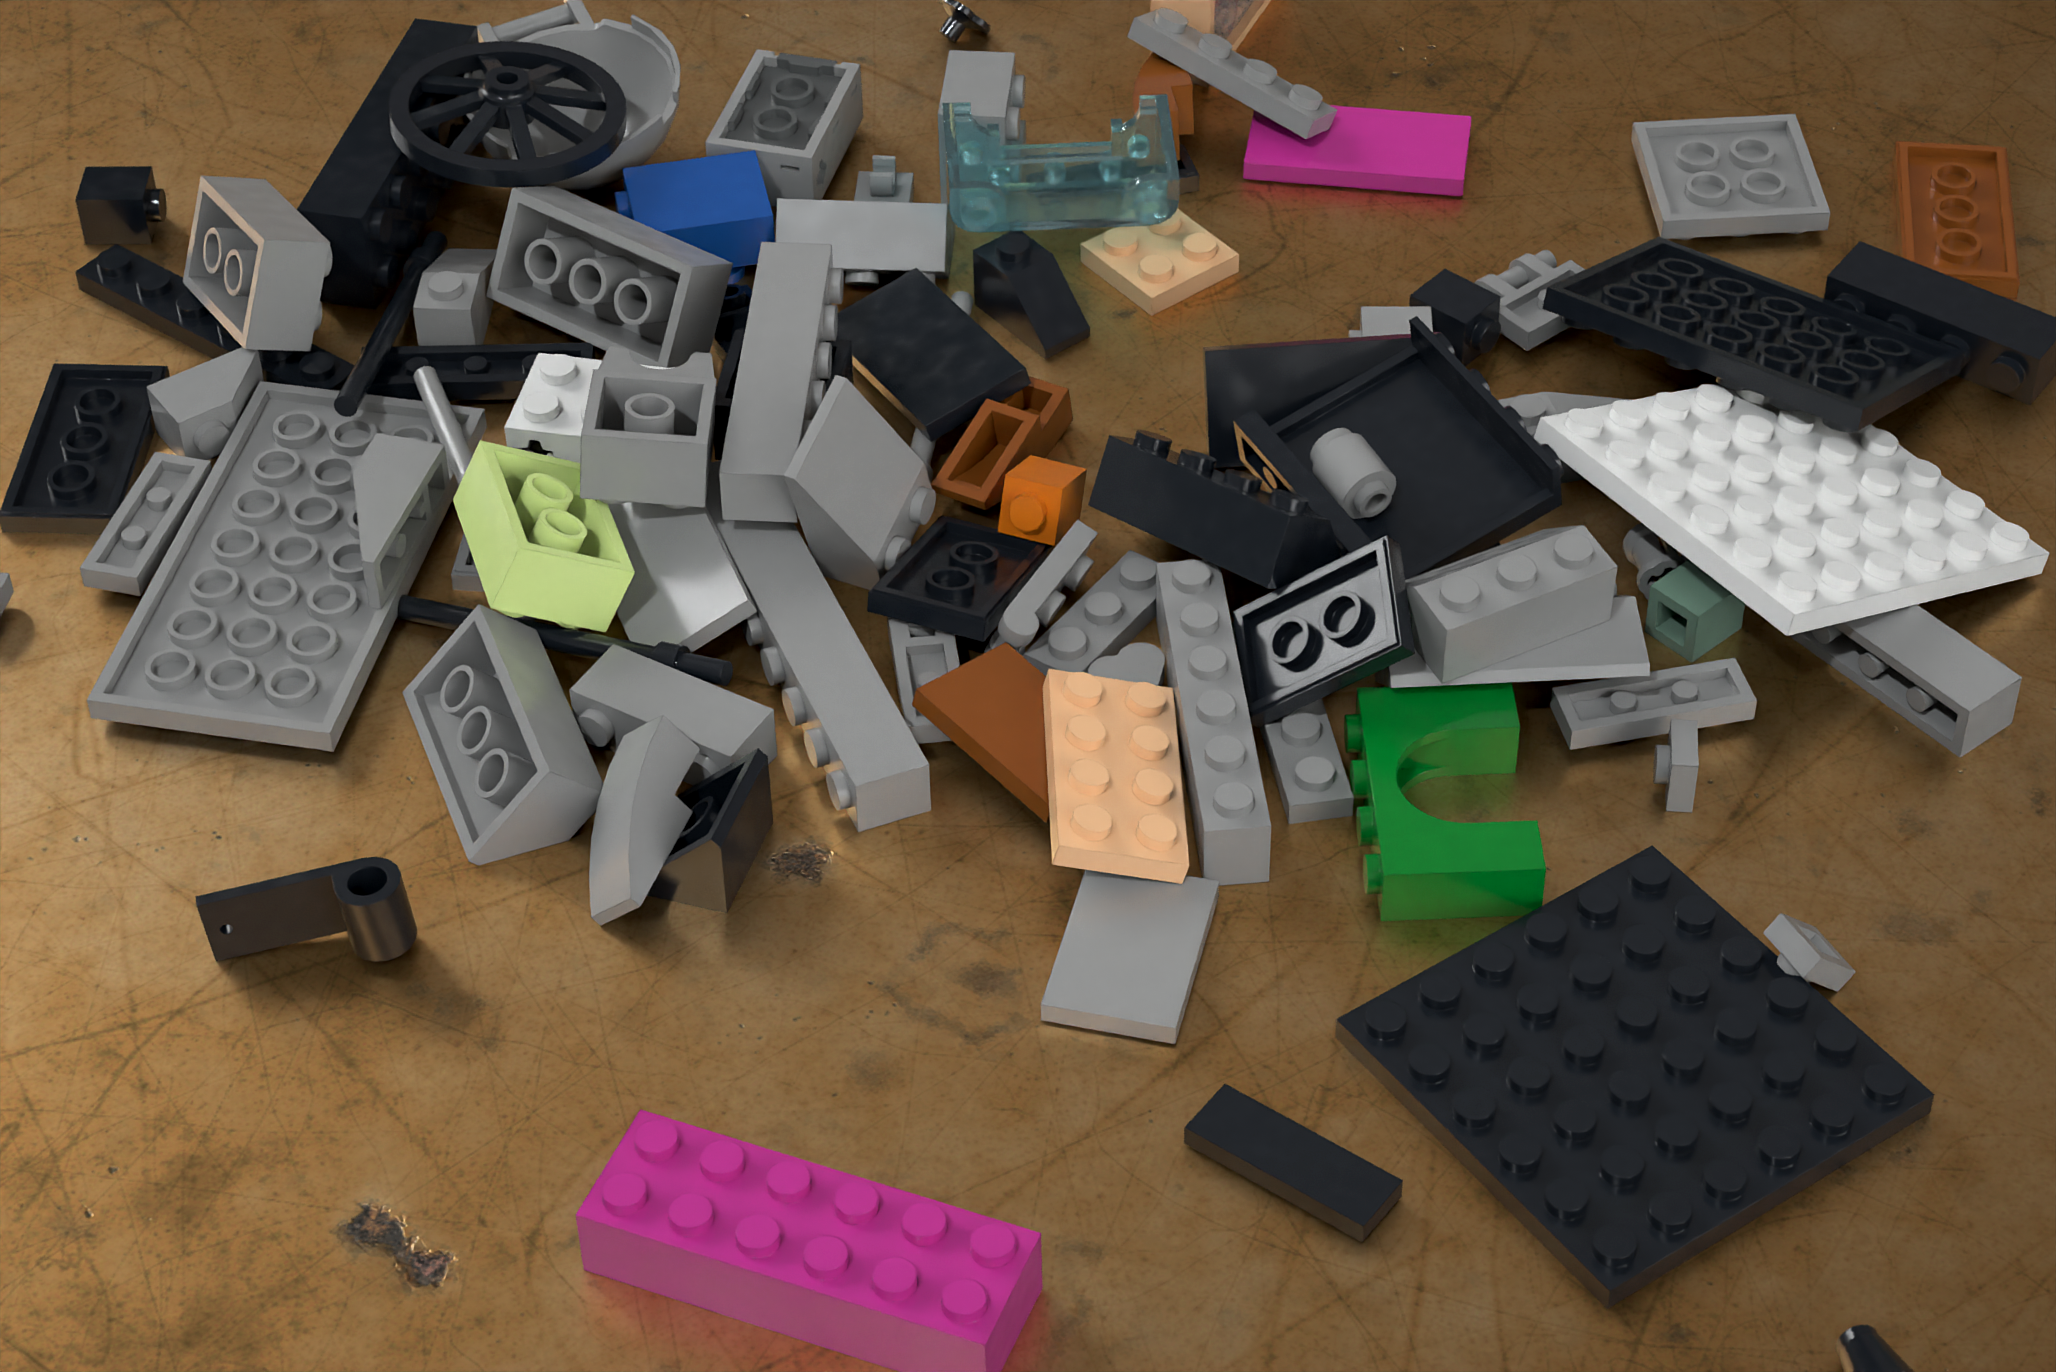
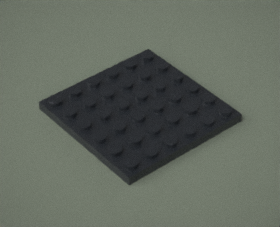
[1335,845,1934,1309]

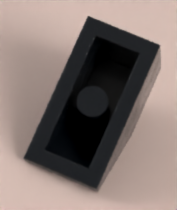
[973,228,1090,359]

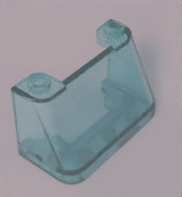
[942,94,1180,233]

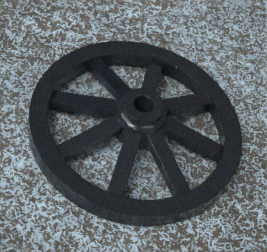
[388,41,626,188]

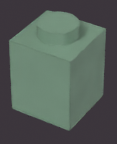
[1644,559,1745,663]

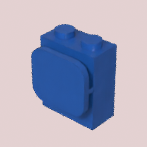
[615,150,775,284]

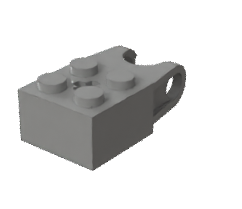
[580,346,717,509]

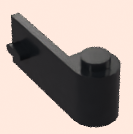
[195,857,417,962]

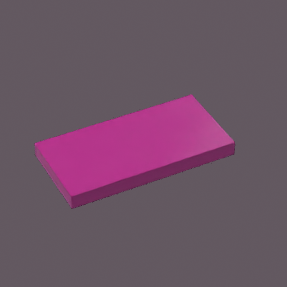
[1243,105,1472,196]

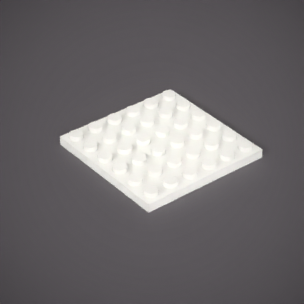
[1534,384,2050,636]

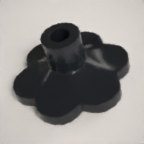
[937,0,990,43]

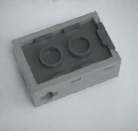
[705,49,863,207]

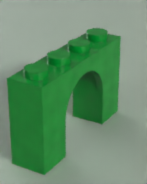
[1344,682,1546,921]

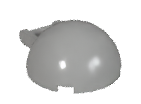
[461,0,680,191]

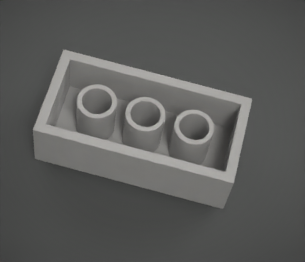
[486,186,733,368]

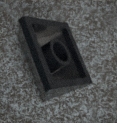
[647,748,773,913]

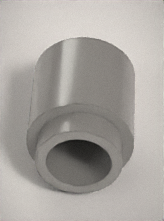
[1310,428,1396,519]

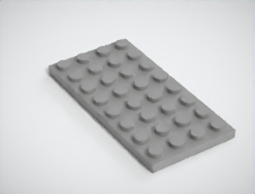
[87,381,487,752]

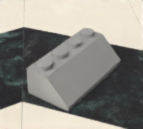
[1375,583,1650,688]
[402,604,603,866]

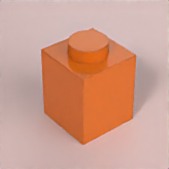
[998,455,1087,546]

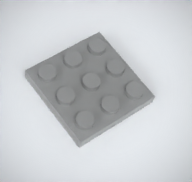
[1631,114,1830,240]

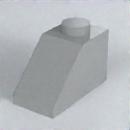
[146,347,264,460]

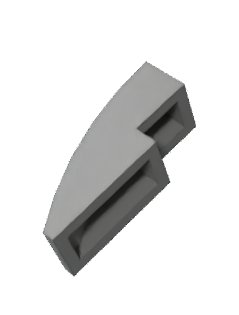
[589,715,700,926]

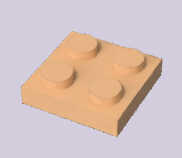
[1081,201,1239,316]

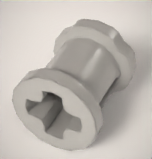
[1623,523,1685,600]

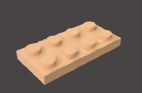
[1043,669,1189,884]

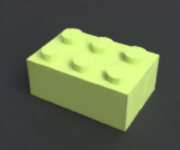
[453,440,635,632]

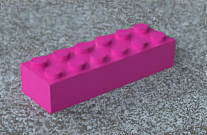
[576,1109,1042,1372]

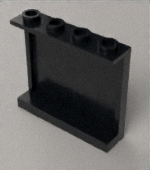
[1233,316,1564,580]

